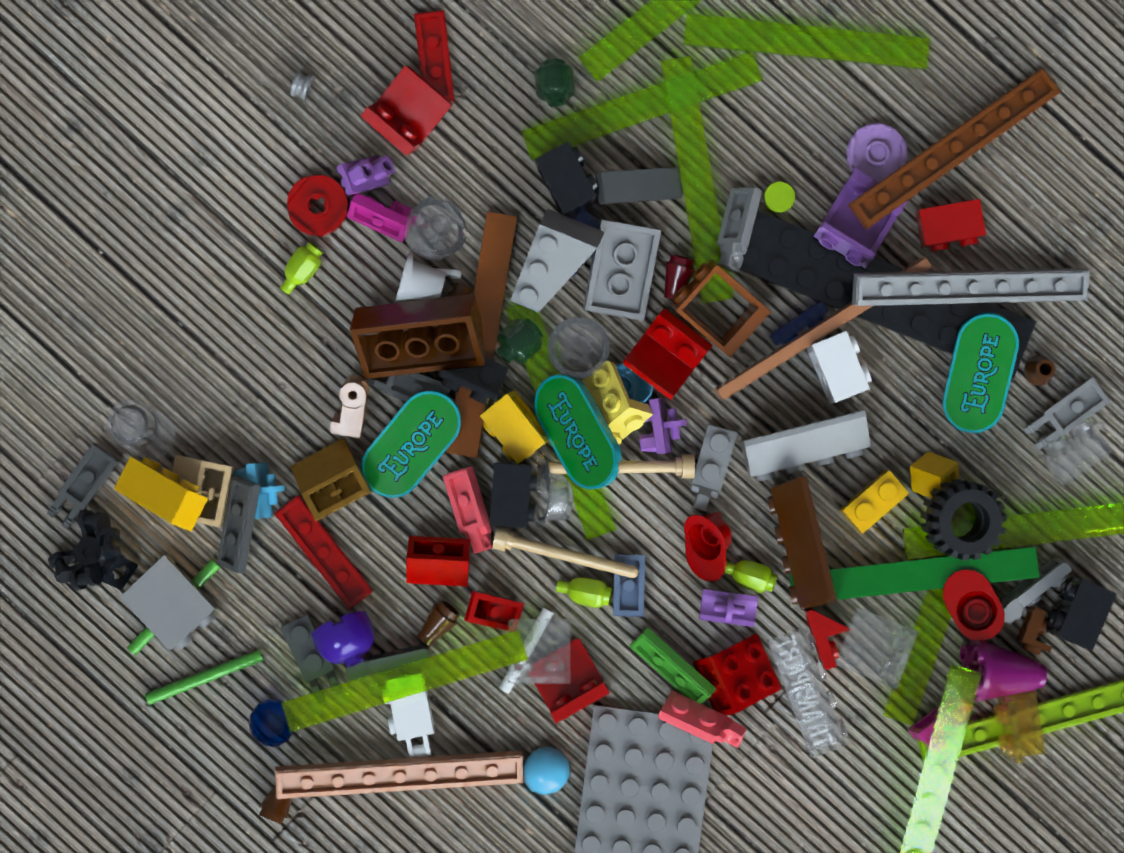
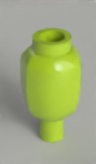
[280,241,324,295]
[724,560,778,593]
[556,577,613,608]

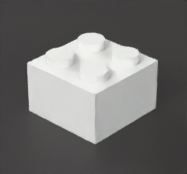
[806,331,872,404]

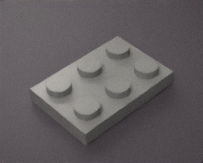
[583,219,661,321]

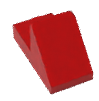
[464,590,524,633]
[804,608,851,671]

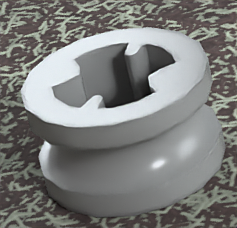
[290,70,314,101]

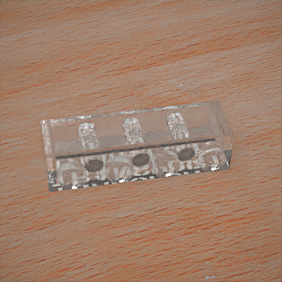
[766,628,849,758]

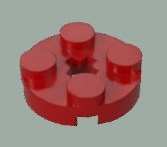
[287,175,349,237]

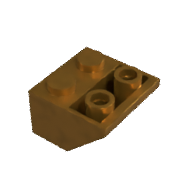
[290,438,373,521]

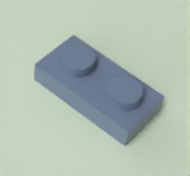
[613,554,645,617]

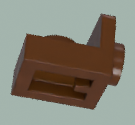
[1016,606,1052,655]

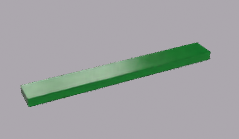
[789,547,1039,605]

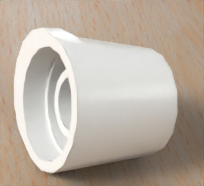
[395,252,462,303]

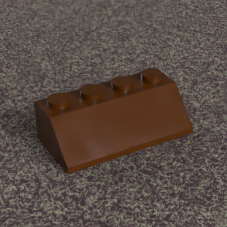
[350,294,485,379]
[767,476,837,610]

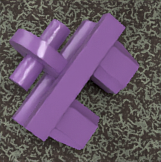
[336,155,395,196]
[639,398,687,454]
[699,589,758,627]

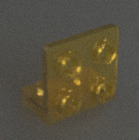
[994,691,1045,764]

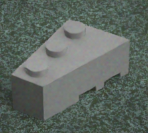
[510,209,605,312]

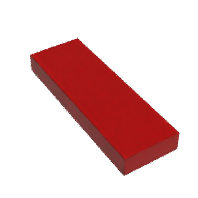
[414,10,455,103]

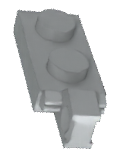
[717,187,762,272]
[690,424,738,511]

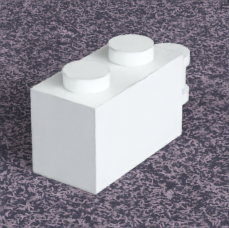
[382,671,436,758]

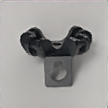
[48,509,138,591]

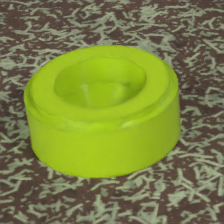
[764,182,795,213]

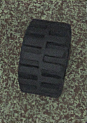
[920,479,1007,561]

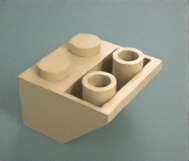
[172,455,236,528]

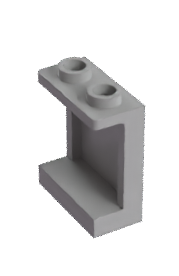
[119,554,218,651]

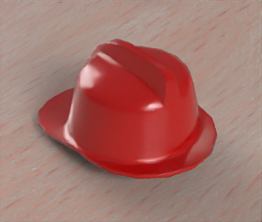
[684,512,732,582]
[943,569,1005,641]

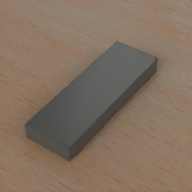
[595,167,682,204]
[217,475,260,573]

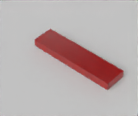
[274,495,374,610]

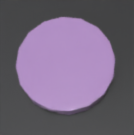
[846,123,908,182]

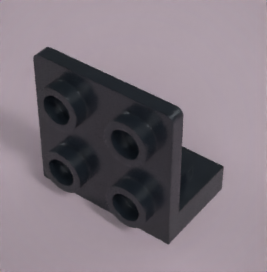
[437,357,509,405]

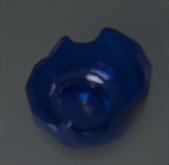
[249,699,295,747]

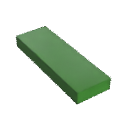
[629,627,716,704]

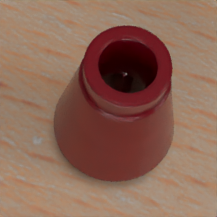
[664,254,696,300]

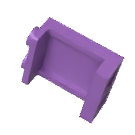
[813,168,908,269]

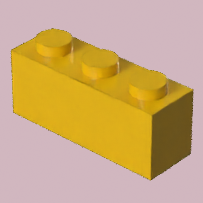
[114,456,208,531]

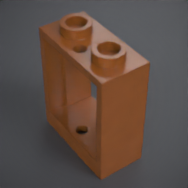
[672,259,771,358]

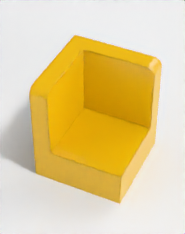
[910,452,959,499]

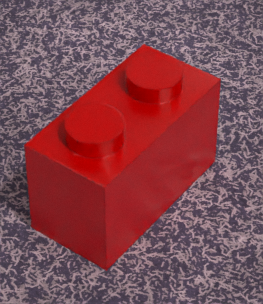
[915,199,986,252]
[406,536,470,587]

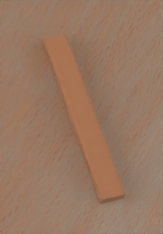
[713,258,932,400]
[275,751,523,799]

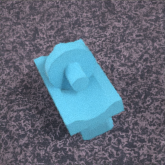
[234,462,286,519]

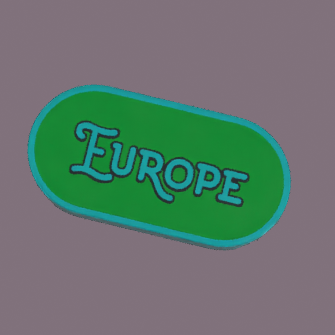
[942,312,1019,433]
[534,375,621,489]
[361,390,461,498]

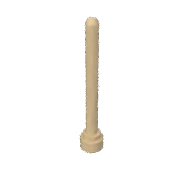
[547,454,695,479]
[493,526,639,578]

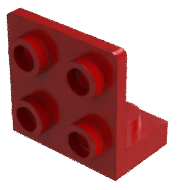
[360,66,452,156]
[623,308,713,399]
[692,634,781,716]
[527,638,610,724]

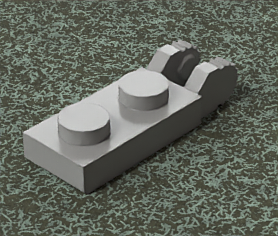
[1024,377,1111,450]
[1000,556,1072,624]

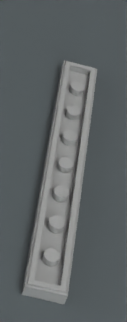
[852,268,1090,306]

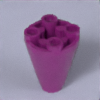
[957,640,1047,702]

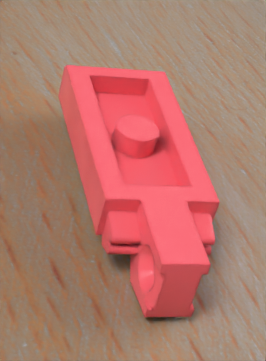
[443,466,493,554]
[658,690,747,748]

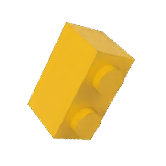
[480,390,549,464]
[839,470,909,534]

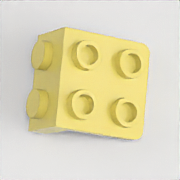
[582,361,653,444]

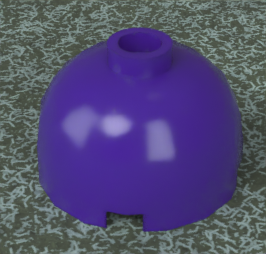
[311,611,375,667]

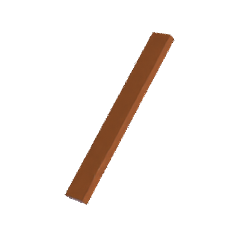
[848,68,1061,230]
[447,211,517,458]

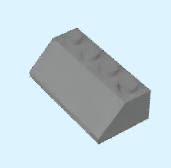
[740,410,871,482]

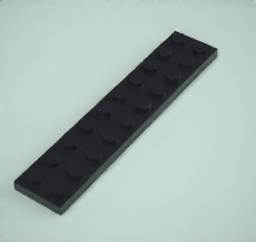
[740,210,1036,379]

